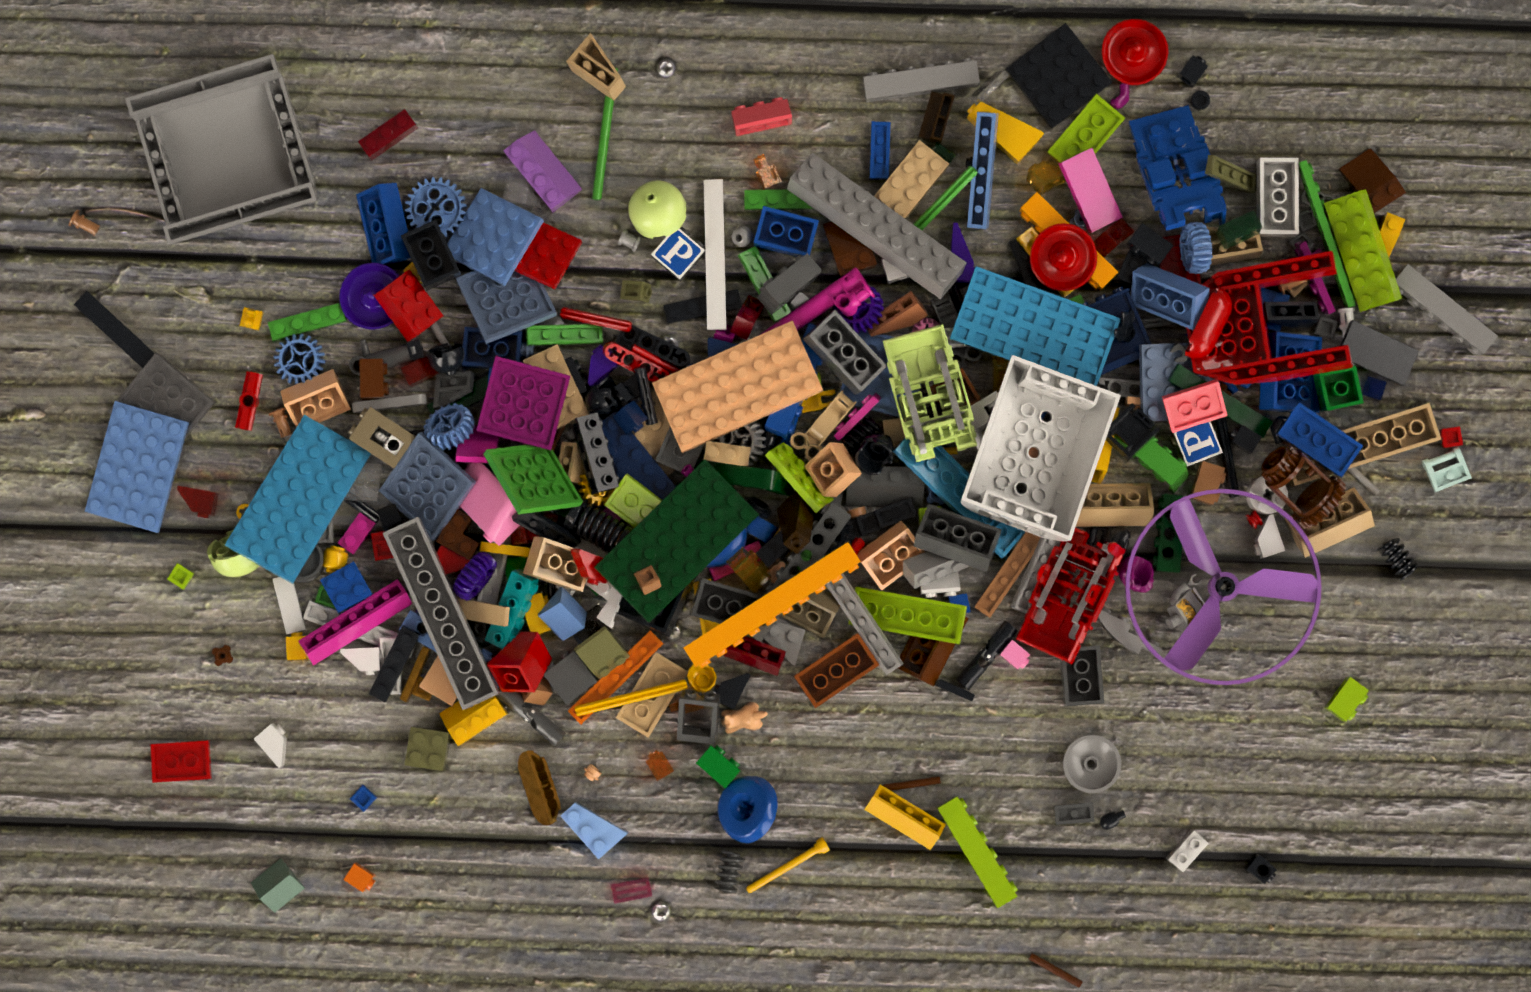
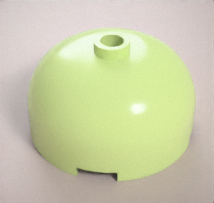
[628,180,686,239]
[207,530,259,577]

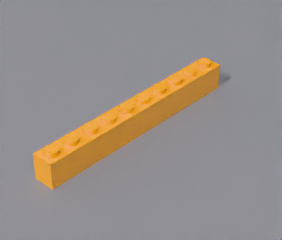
[683,542,861,669]

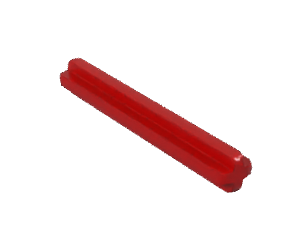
[560,307,632,332]

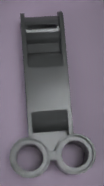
[930,293,982,369]

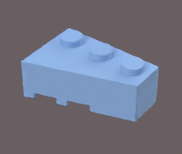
[561,802,629,859]

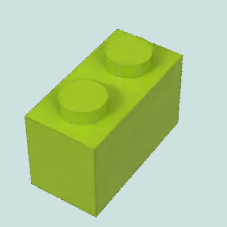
[1324,677,1369,722]

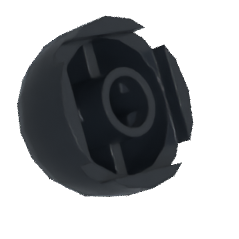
[426,341,465,375]

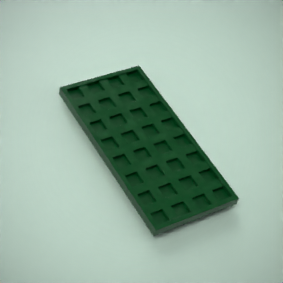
[594,460,759,623]

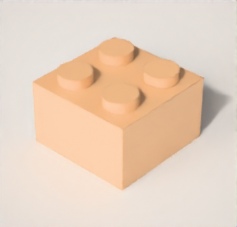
[805,442,862,497]

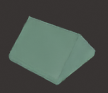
[251,858,305,913]

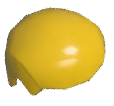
[687,664,717,693]

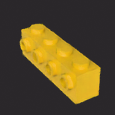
[864,784,946,850]

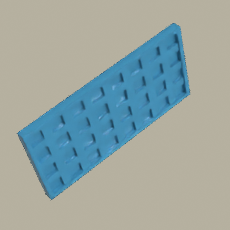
[950,266,1121,386]
[225,415,371,584]

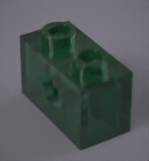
[1216,210,1262,249]

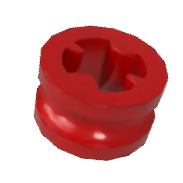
[1246,510,1263,530]

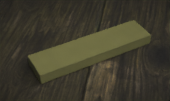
[1205,155,1257,193]

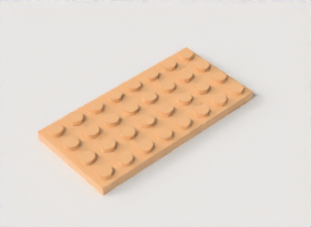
[652,320,823,453]

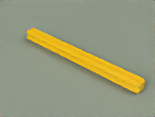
[575,679,688,716]

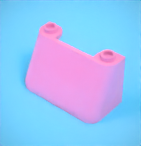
[458,462,520,546]

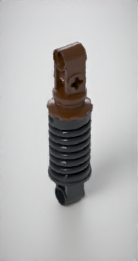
[549,497,633,553]

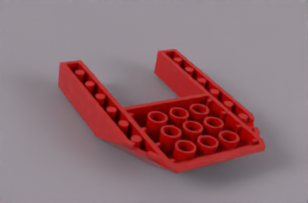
[1186,251,1353,385]

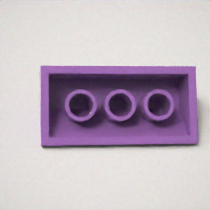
[503,130,582,213]

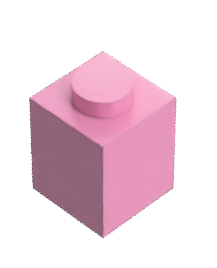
[999,640,1030,669]

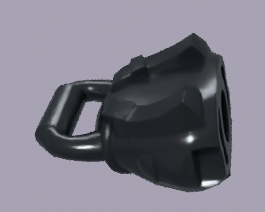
[1087,526,1131,561]

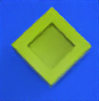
[167,563,195,590]

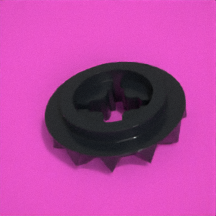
[744,497,772,518]

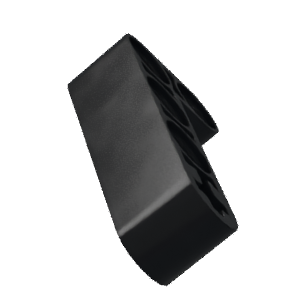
[613,325,690,369]

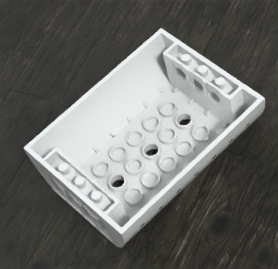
[960,355,1121,541]

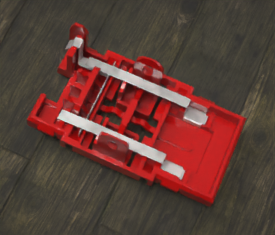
[1016,527,1126,664]

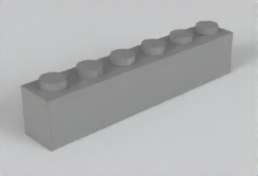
[863,58,980,103]
[1395,264,1498,356]

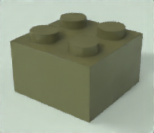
[405,726,451,771]

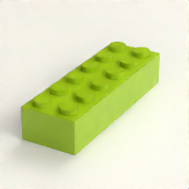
[1324,189,1402,312]

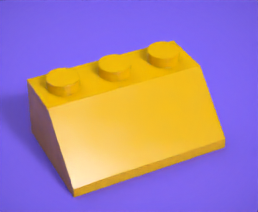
[439,696,508,746]

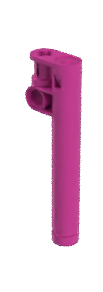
[758,267,875,336]

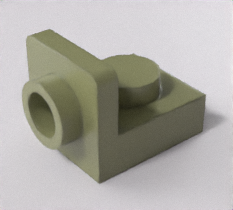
[620,280,652,303]

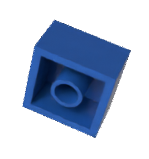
[320,561,373,615]

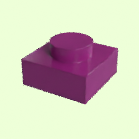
[714,324,735,343]

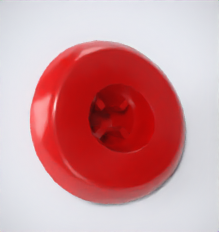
[1102,19,1169,85]
[1030,223,1097,291]

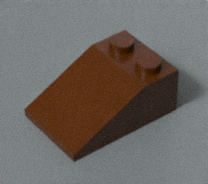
[1338,148,1406,214]
[823,221,877,278]

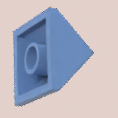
[537,587,587,641]

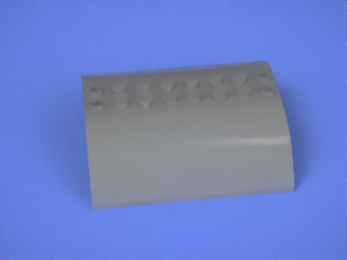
[125,54,317,245]

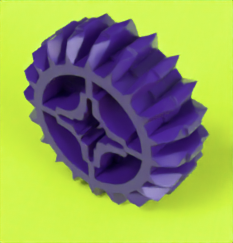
[833,286,884,334]
[453,552,497,601]

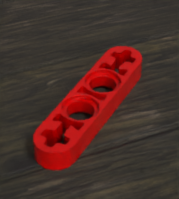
[603,341,670,382]

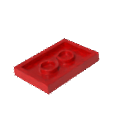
[150,740,212,783]

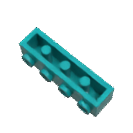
[485,569,539,649]

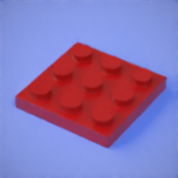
[514,222,582,289]

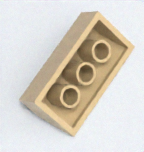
[1076,483,1154,527]
[1285,487,1375,558]

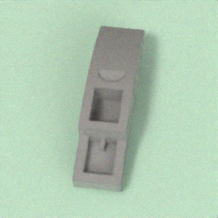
[1093,607,1163,655]

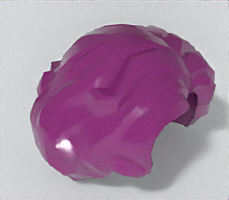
[1117,556,1154,593]

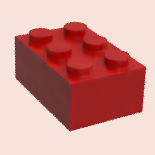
[373,269,444,342]

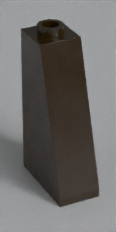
[777,490,815,554]

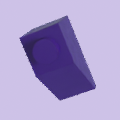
[588,345,619,386]

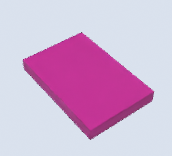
[456,425,499,463]

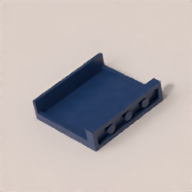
[1082,286,1151,375]

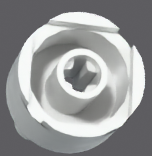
[1246,476,1288,515]

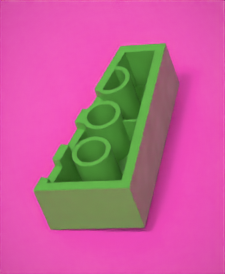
[1114,435,1189,494]

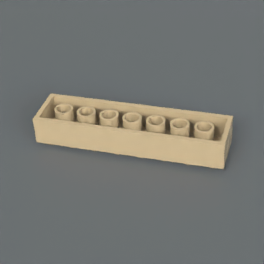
[1289,403,1442,487]

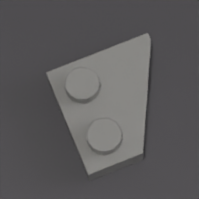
[764,622,805,665]

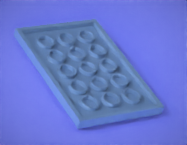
[84,401,189,533]

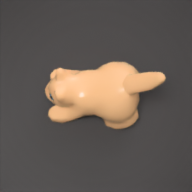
[721,702,768,734]

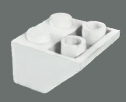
[919,572,961,598]

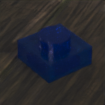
[1362,376,1387,401]

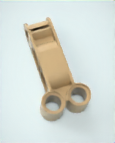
[790,390,857,461]

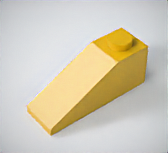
[1379,212,1405,257]

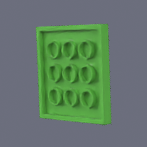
[483,445,583,515]

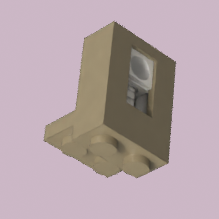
[348,407,415,468]

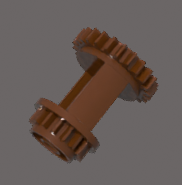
[1261,446,1346,529]

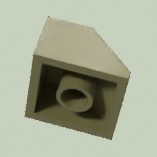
[574,626,630,679]

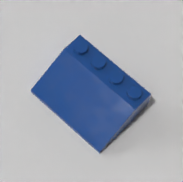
[1259,332,1322,413]

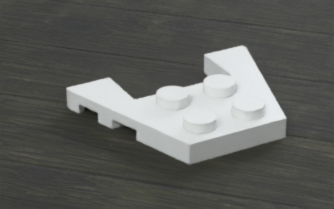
[556,549,621,628]

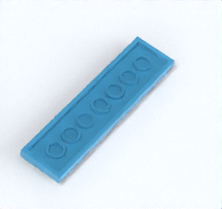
[893,437,1025,558]

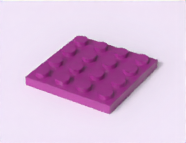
[476,356,570,451]

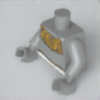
[1165,573,1227,632]

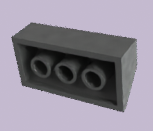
[846,467,924,507]

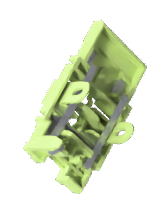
[883,324,977,462]

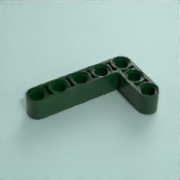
[694,460,794,496]

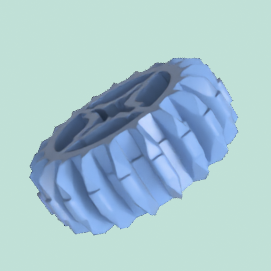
[1179,222,1213,274]
[273,334,326,385]
[423,403,475,450]

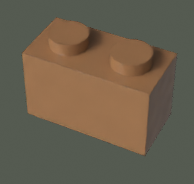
[1190,461,1226,506]

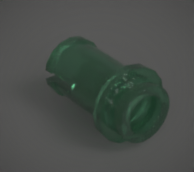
[932,142,956,164]

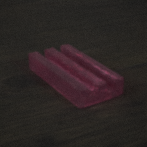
[611,877,652,904]

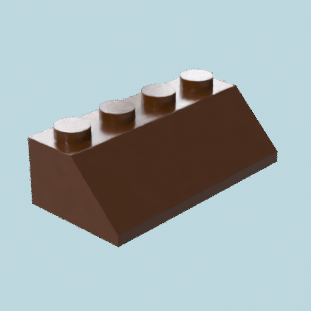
[898,599,969,687]

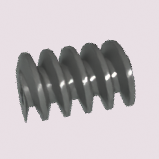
[715,850,745,893]

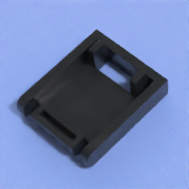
[1106,403,1161,461]

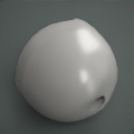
[731,226,754,247]

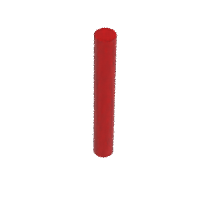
[630,344,682,373]

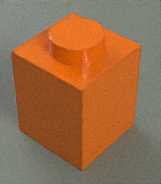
[344,862,376,892]

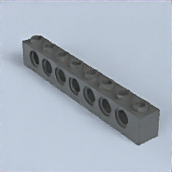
[753,502,851,642]

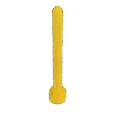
[746,837,830,893]

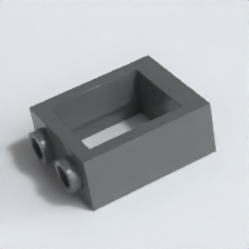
[677,689,720,745]

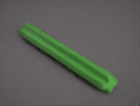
[913,166,978,230]

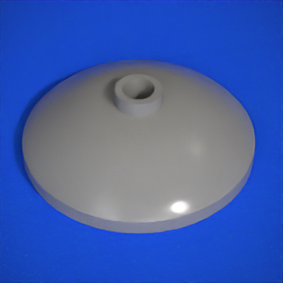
[1063,735,1121,793]

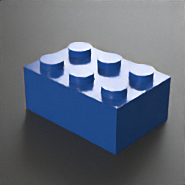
[754,206,819,257]

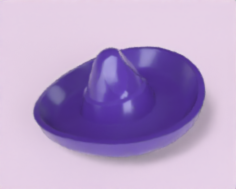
[339,263,399,330]

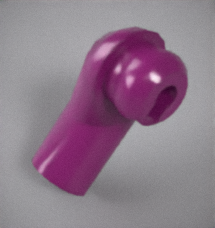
[1110,84,1129,109]

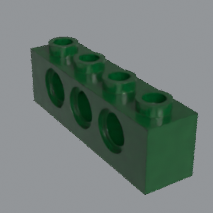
[1152,494,1185,573]

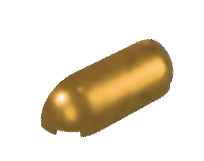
[518,750,561,826]

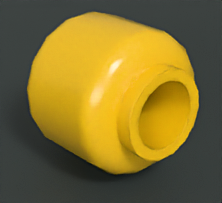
[323,545,349,573]

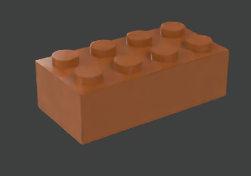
[794,633,879,708]

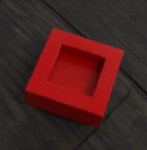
[1440,426,1463,448]

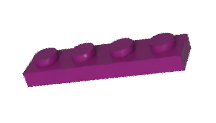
[1294,241,1336,314]

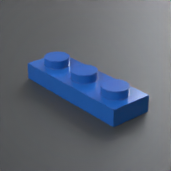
[869,121,891,180]

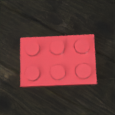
[1161,379,1228,433]

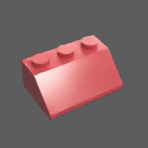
[731,97,792,136]

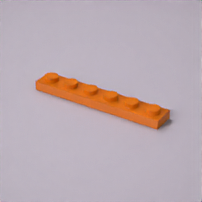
[568,630,664,725]

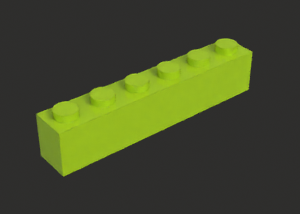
[937,796,1018,908]

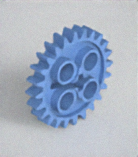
[405,177,467,238]

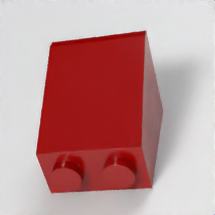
[487,632,552,692]

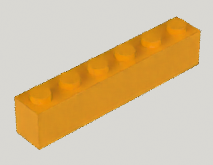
[1019,192,1118,291]

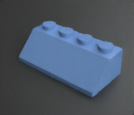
[1131,263,1209,330]

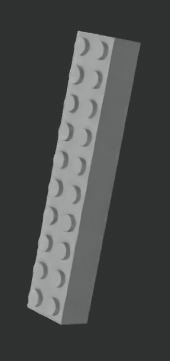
[787,153,966,299]
[383,517,500,710]

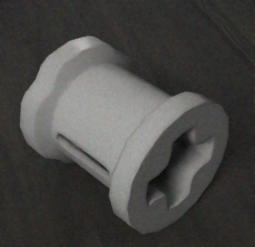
[618,229,642,252]

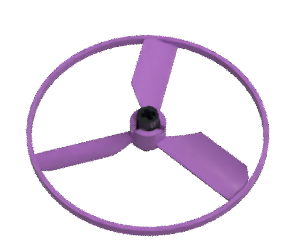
[1125,489,1321,685]

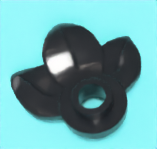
[1114,308,1135,343]

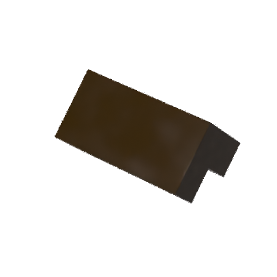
[918,91,955,145]

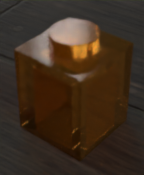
[646,750,675,781]

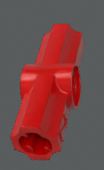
[235,371,263,431]

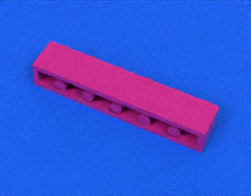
[298,579,412,666]

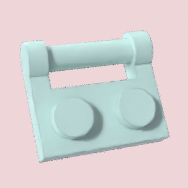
[1422,446,1472,492]

